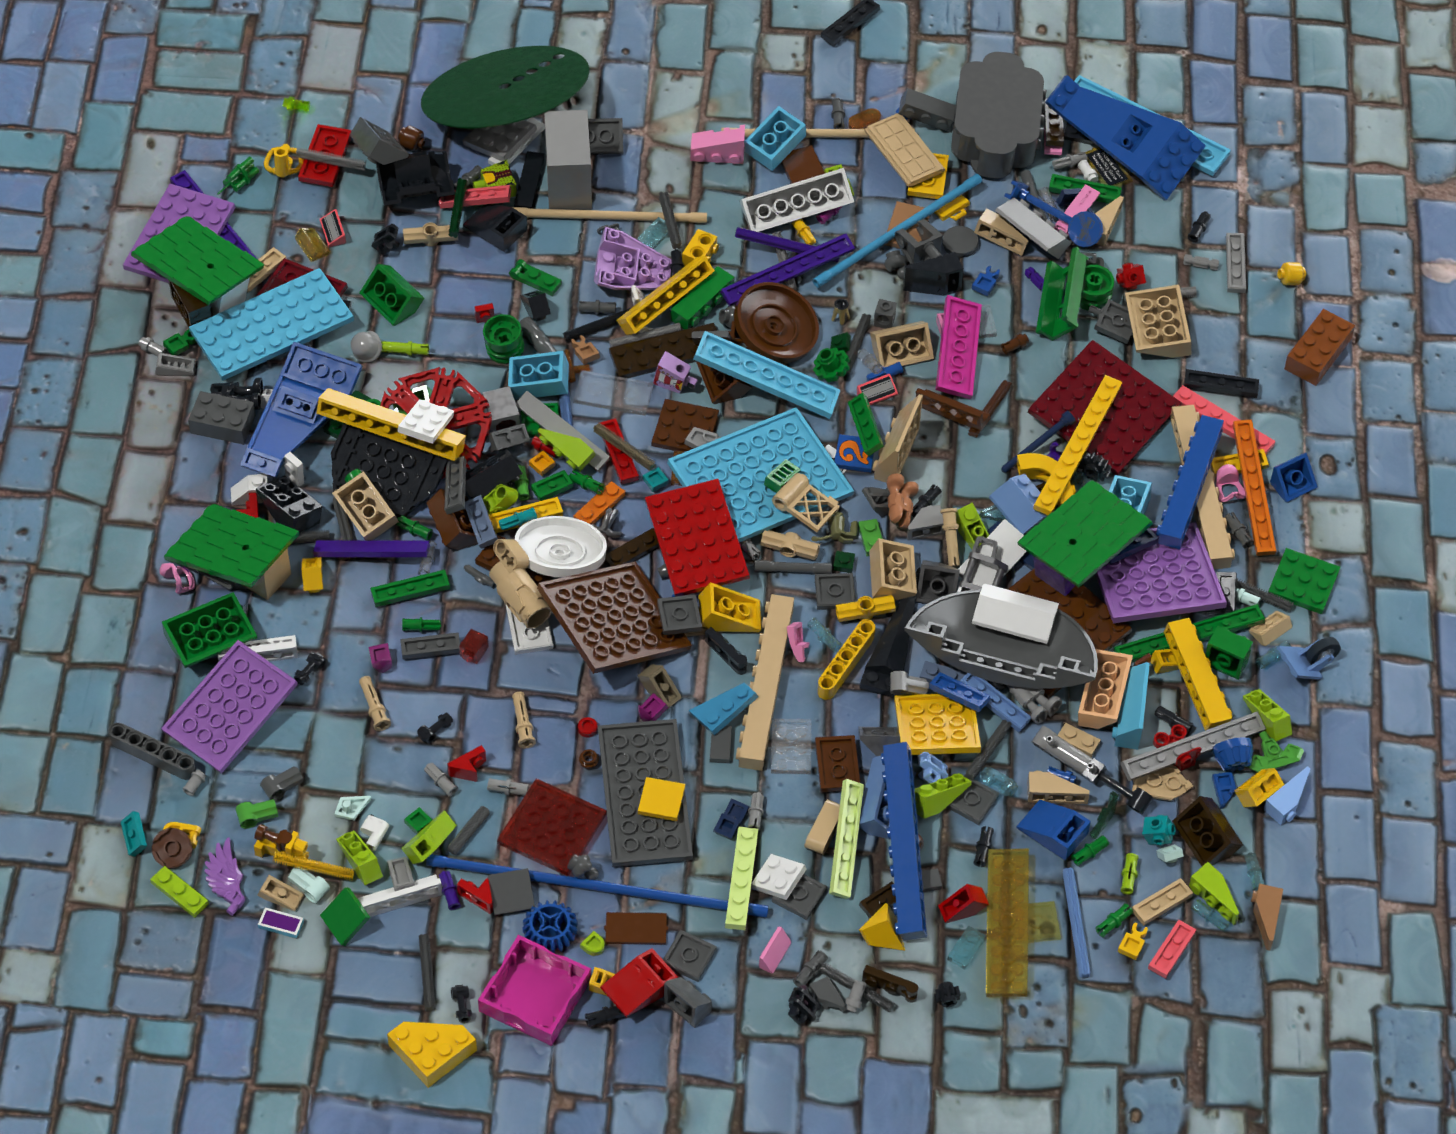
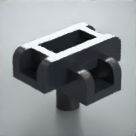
[371,224,400,255]
[788,985,821,1024]

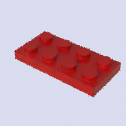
[298,124,352,187]

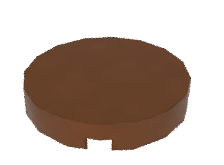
[152,828,193,868]

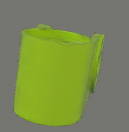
[483,484,518,514]

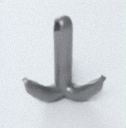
[592,508,623,538]

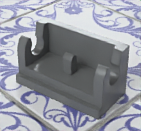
[486,423,530,452]

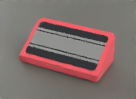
[320,209,346,247]
[857,374,898,405]

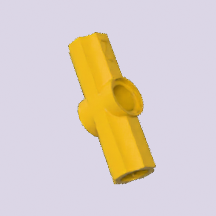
[835,595,896,622]

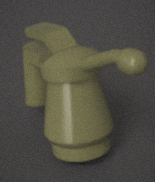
[811,511,858,544]

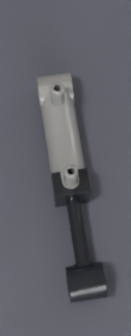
[1031,725,1154,815]

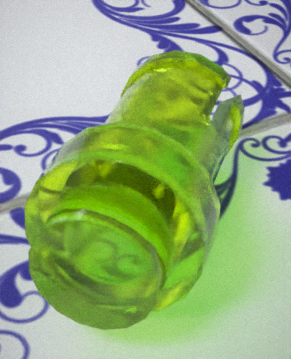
[283,96,310,113]

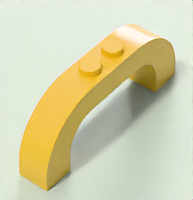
[1017,453,1076,507]

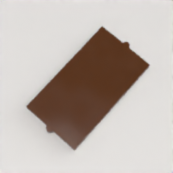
[604,912,668,945]

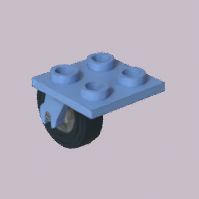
[1277,637,1341,680]

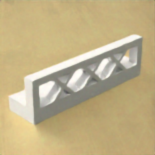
[218,635,298,661]
[358,875,442,917]

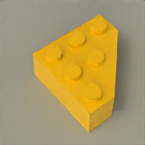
[387,1021,477,1088]

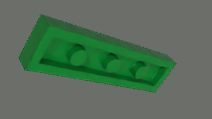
[1048,174,1122,204]
[848,392,884,456]
[370,570,450,607]

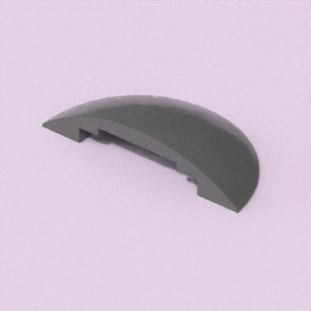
[905,590,1098,689]

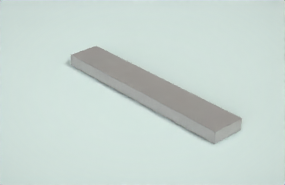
[516,391,611,472]

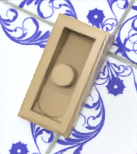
[257,875,304,912]

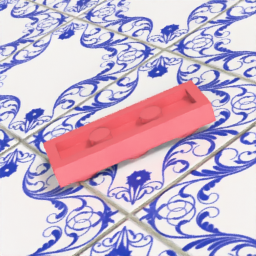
[1148,920,1197,979]

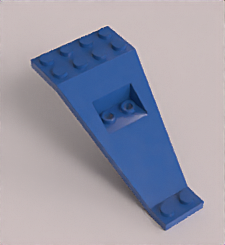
[1045,75,1206,200]
[240,342,363,479]

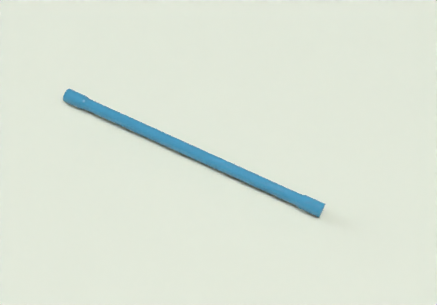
[812,174,982,288]

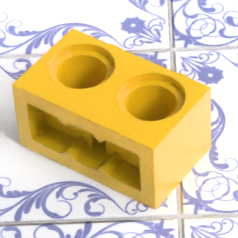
[682,229,719,266]
[1234,768,1285,807]

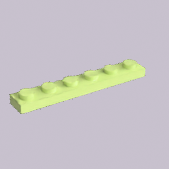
[829,779,864,899]
[725,827,758,930]

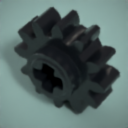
[1078,452,1112,482]

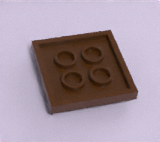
[651,399,719,453]

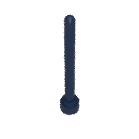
[1001,410,1076,473]

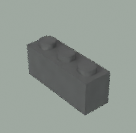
[898,88,956,131]

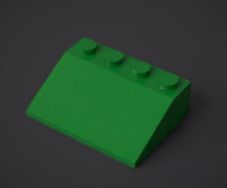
[162,592,257,668]

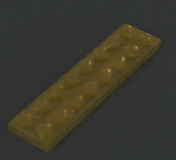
[986,849,1029,997]

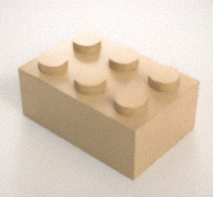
[332,471,399,540]

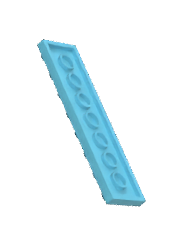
[693,331,840,419]

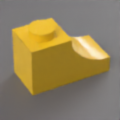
[302,557,323,593]

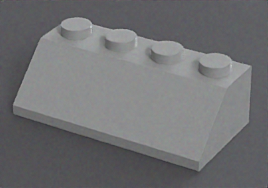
[995,198,1072,259]

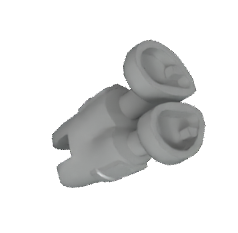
[1007,685,1062,724]

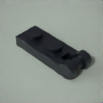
[705,627,747,675]

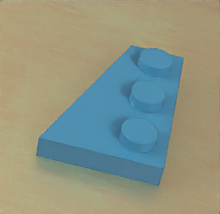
[689,683,758,735]

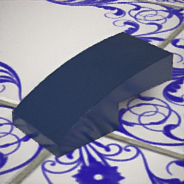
[713,798,750,840]

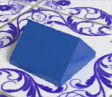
[1270,453,1318,502]

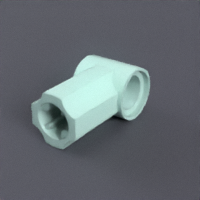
[288,866,330,903]

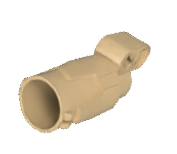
[489,539,552,629]

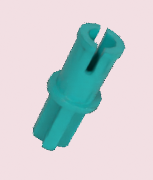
[499,507,537,530]

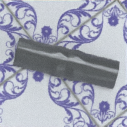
[520,316,557,354]

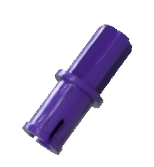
[439,871,461,910]

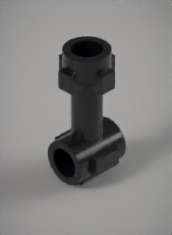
[294,651,326,685]
[417,712,453,744]
[451,984,472,1023]

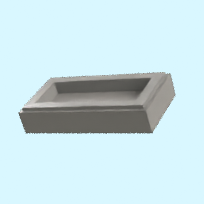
[387,857,415,891]

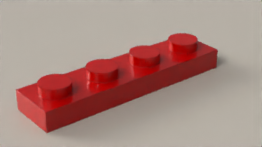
[600,418,639,485]

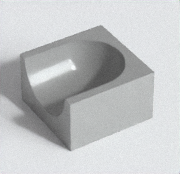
[544,110,592,210]

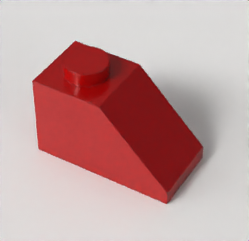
[938,884,989,923]

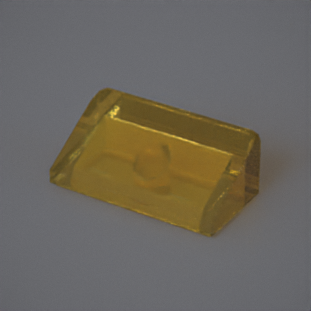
[295,228,331,261]

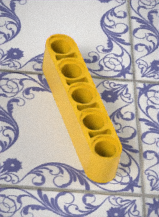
[818,619,875,700]

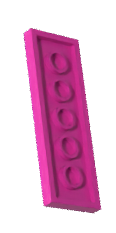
[935,295,982,399]

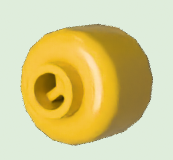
[1277,262,1306,286]

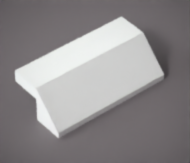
[972,583,1059,644]

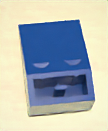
[1016,800,1091,861]

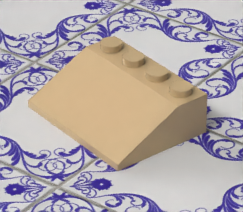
[1125,285,1192,358]
[872,394,923,483]

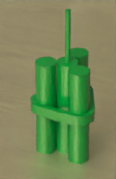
[217,157,259,195]

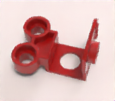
[1153,724,1202,771]

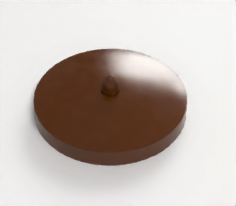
[734,282,819,363]

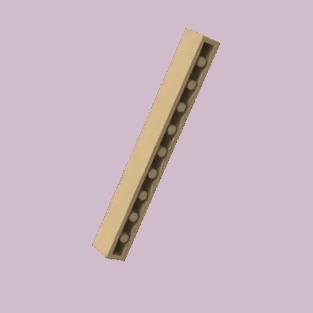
[1170,405,1235,569]
[736,594,794,771]

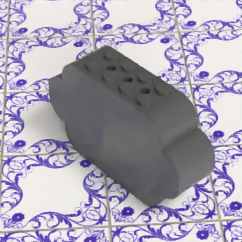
[951,52,1047,178]

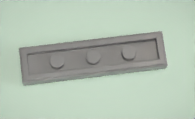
[1225,233,1246,293]

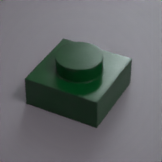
[830,332,851,352]
[833,551,855,573]

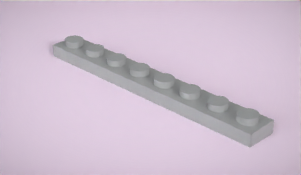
[1120,711,1266,781]

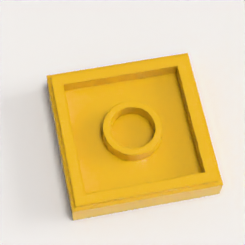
[638,777,685,821]

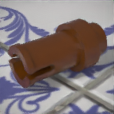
[1001,333,1029,355]

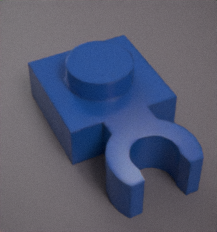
[972,266,1000,297]

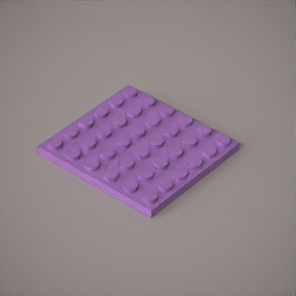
[1095,522,1227,623]

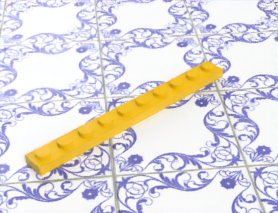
[1033,375,1122,515]

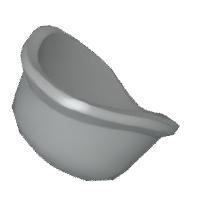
[351,331,382,363]

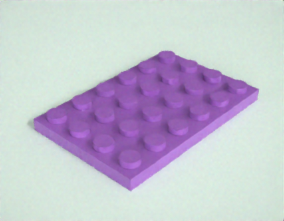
[123,184,236,283]
[161,640,298,774]

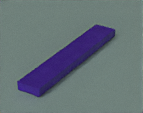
[313,540,430,557]

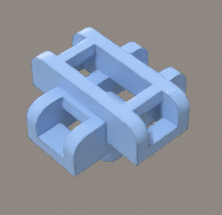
[918,752,948,783]

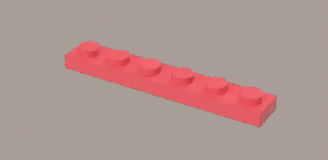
[1173,385,1275,455]

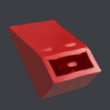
[600,948,678,1017]

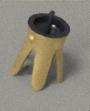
[832,299,850,325]

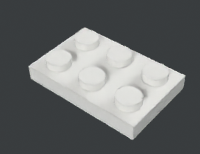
[398,399,454,444]

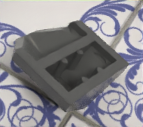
[862,487,890,517]

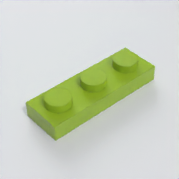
[150,866,209,918]

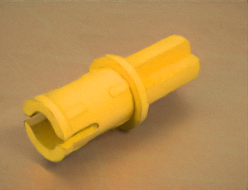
[791,219,816,245]

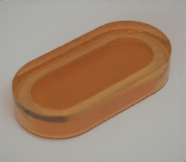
[848,108,881,129]

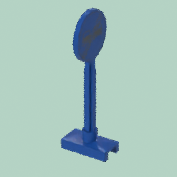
[1004,180,1103,247]

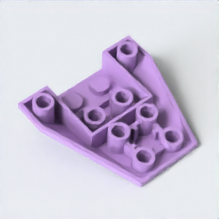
[594,227,672,290]

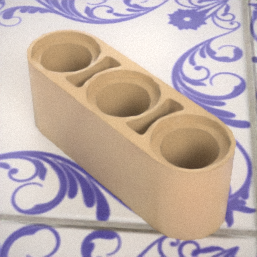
[804,799,840,855]

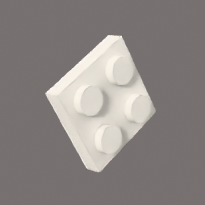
[751,854,807,900]

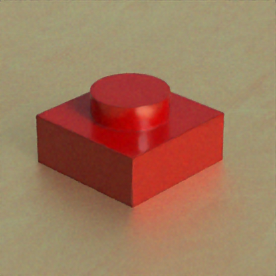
[474,303,494,323]

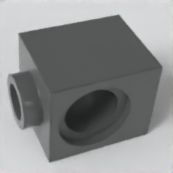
[874,299,897,329]

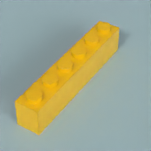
[616,256,714,335]
[1164,618,1232,731]

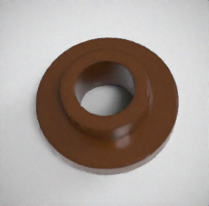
[579,749,599,769]

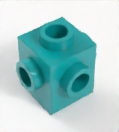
[1142,815,1176,845]

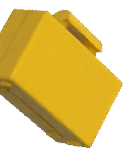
[934,195,970,221]

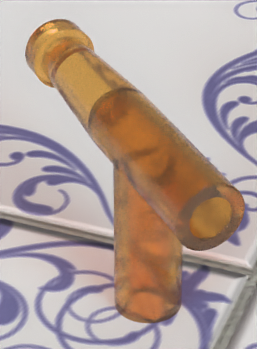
[563,349,590,383]

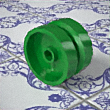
[1079,265,1114,311]

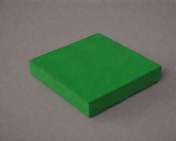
[320,887,371,946]

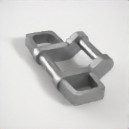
[957,536,1008,592]

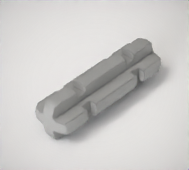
[1183,254,1219,270]

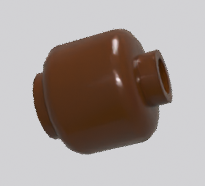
[398,125,426,151]

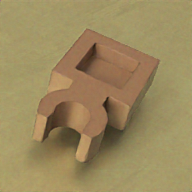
[571,335,600,365]

